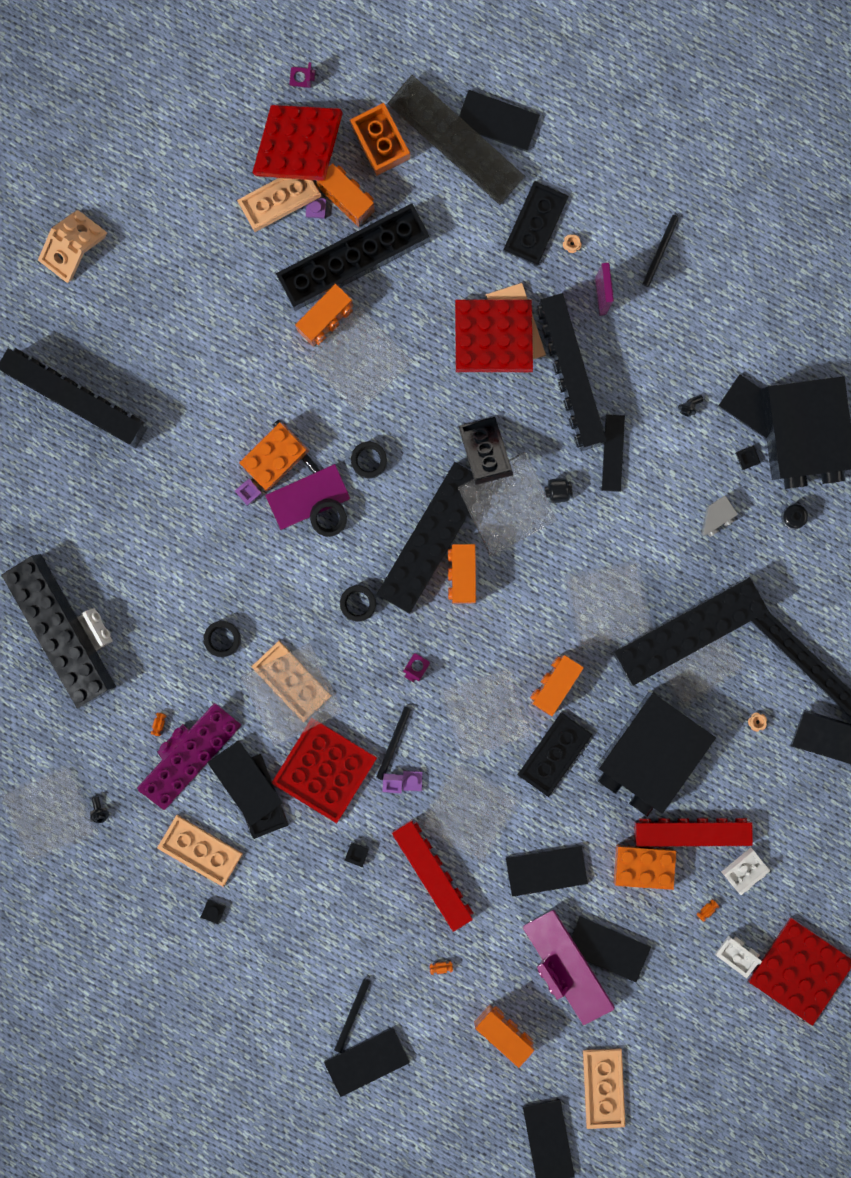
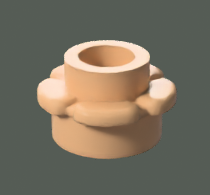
[563,235,582,253]
[748,713,767,732]

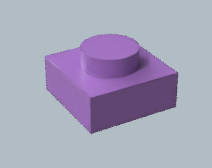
[306,198,326,219]
[235,479,262,506]
[402,771,422,791]
[382,774,403,794]

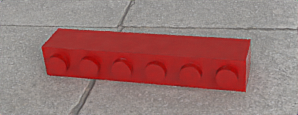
[634,818,753,847]
[392,820,474,932]

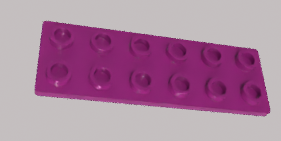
[137,703,241,810]
[523,910,615,1025]

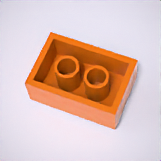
[350,103,410,176]
[316,163,375,227]
[295,284,353,347]
[239,422,310,491]
[448,544,476,604]
[530,655,584,716]
[613,845,676,890]
[474,1004,535,1068]

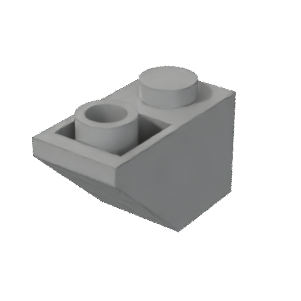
[701,496,738,537]

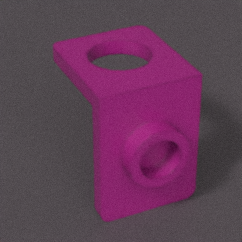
[289,62,316,88]
[403,653,430,683]

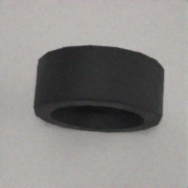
[351,441,387,479]
[310,499,347,537]
[340,585,376,622]
[203,621,241,657]

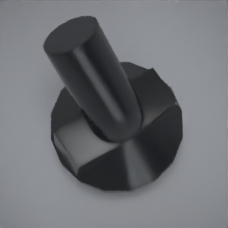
[678,395,704,417]
[90,795,109,823]

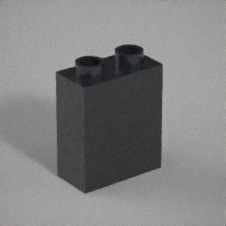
[760,376,851,489]
[596,692,716,817]

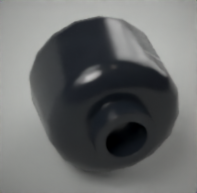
[544,477,573,503]
[781,504,808,530]

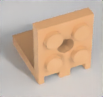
[38,210,107,283]

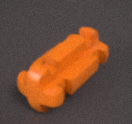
[151,712,167,736]
[697,899,719,922]
[429,961,453,975]

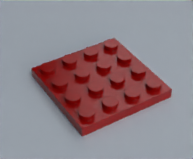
[252,105,343,181]
[455,300,533,372]
[272,718,377,824]
[748,917,851,1026]

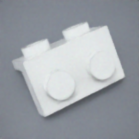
[77,608,113,651]
[722,847,770,895]
[715,936,762,979]

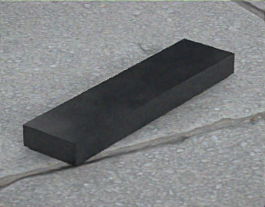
[601,414,625,492]

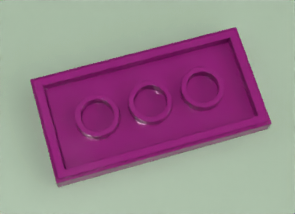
[595,263,614,316]
[265,464,350,530]

